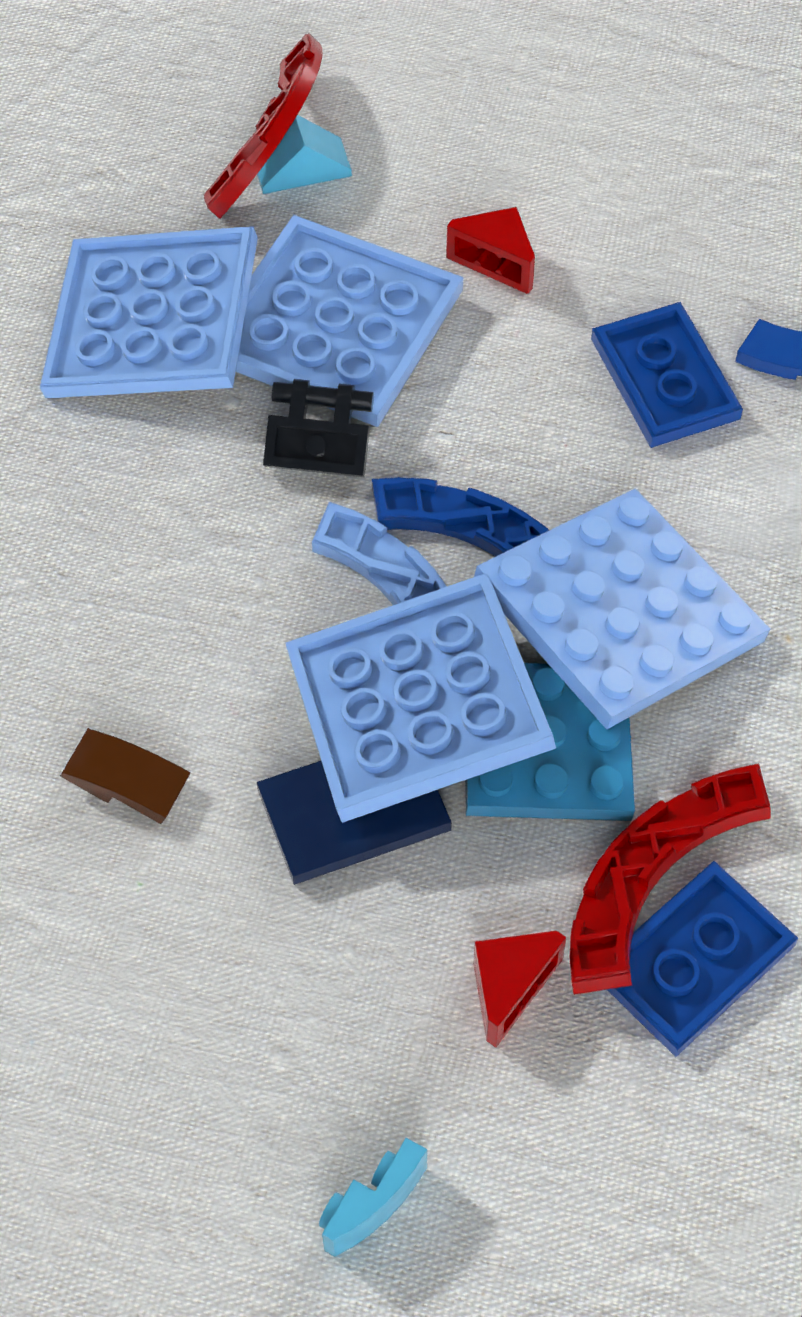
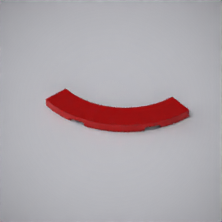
[204,33,323,219]
[569,763,771,995]

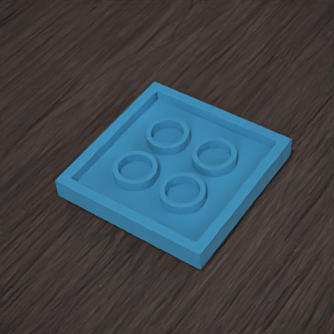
[465,663,635,821]

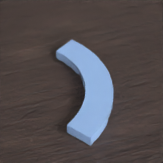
[312,502,447,605]

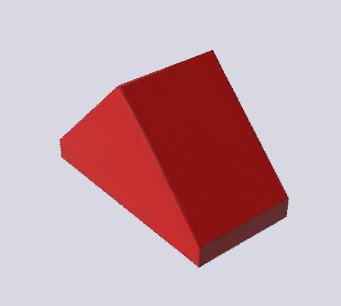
[446,207,535,294]
[473,931,566,1048]

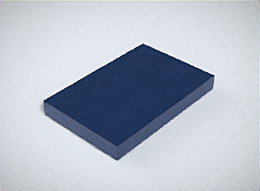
[256,761,452,885]

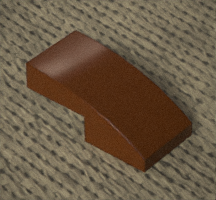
[60,728,191,824]

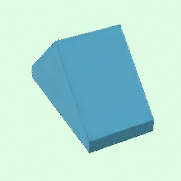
[257,115,352,194]

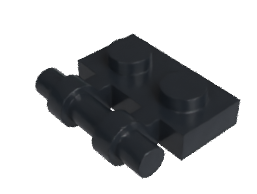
[263,379,374,478]

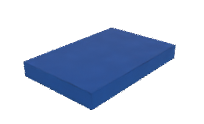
[591,302,743,448]
[607,861,798,1057]

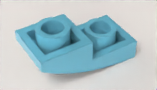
[319,1138,427,1257]

